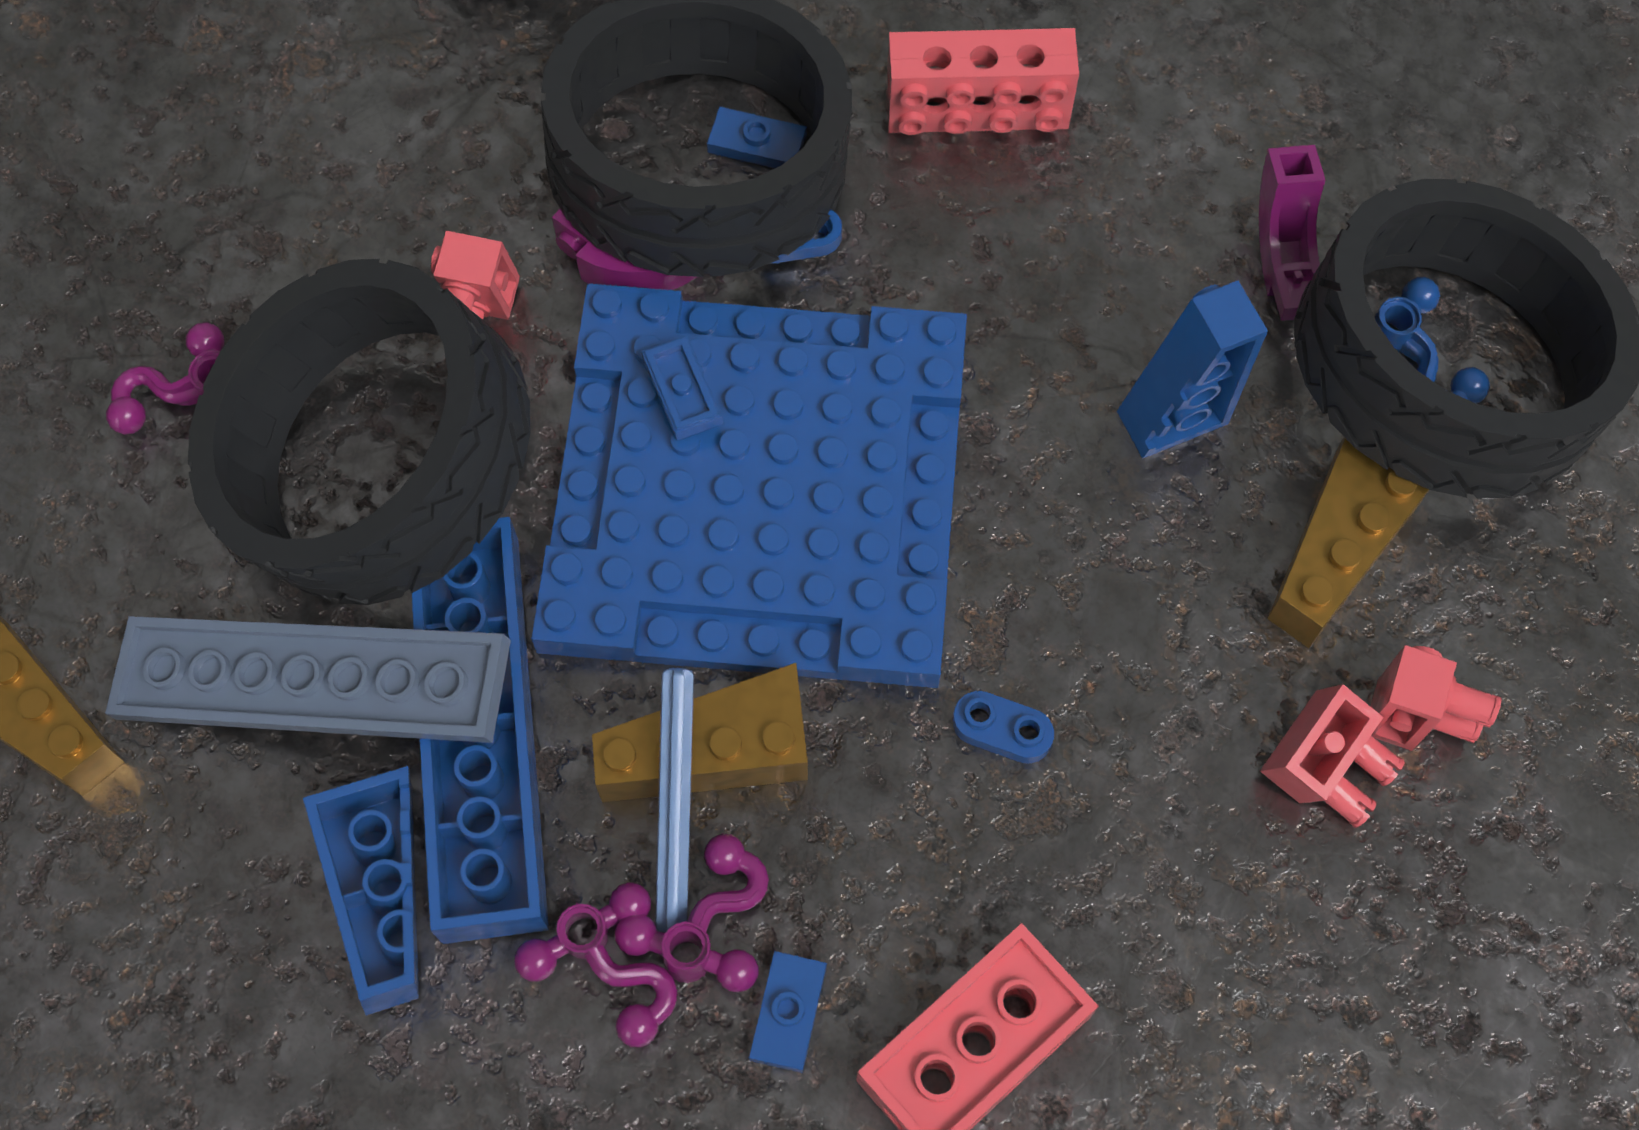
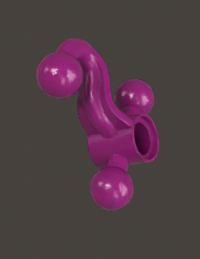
[106,322,225,435]
[615,833,769,992]
[514,882,677,1048]

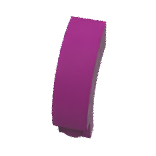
[1259,145,1326,321]
[552,209,697,290]

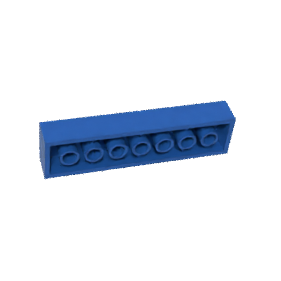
[412,517,549,944]

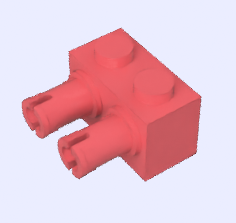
[431,231,520,320]
[1370,645,1502,751]
[1260,684,1405,828]

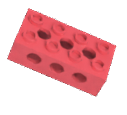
[886,28,1079,135]
[857,923,1099,1130]

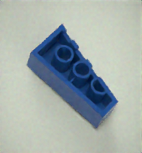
[1117,280,1268,459]
[303,766,419,1016]

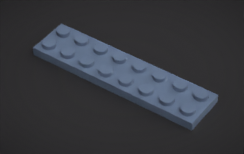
[105,616,511,743]

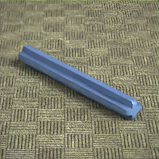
[655,668,694,932]

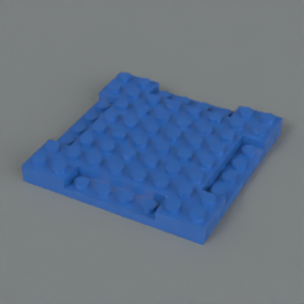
[531,283,967,688]

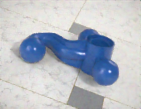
[1374,277,1490,404]

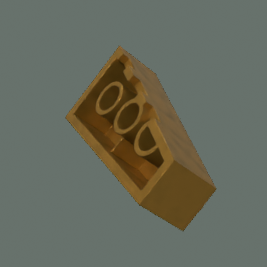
[1267,437,1429,648]
[0,616,125,796]
[592,663,808,802]

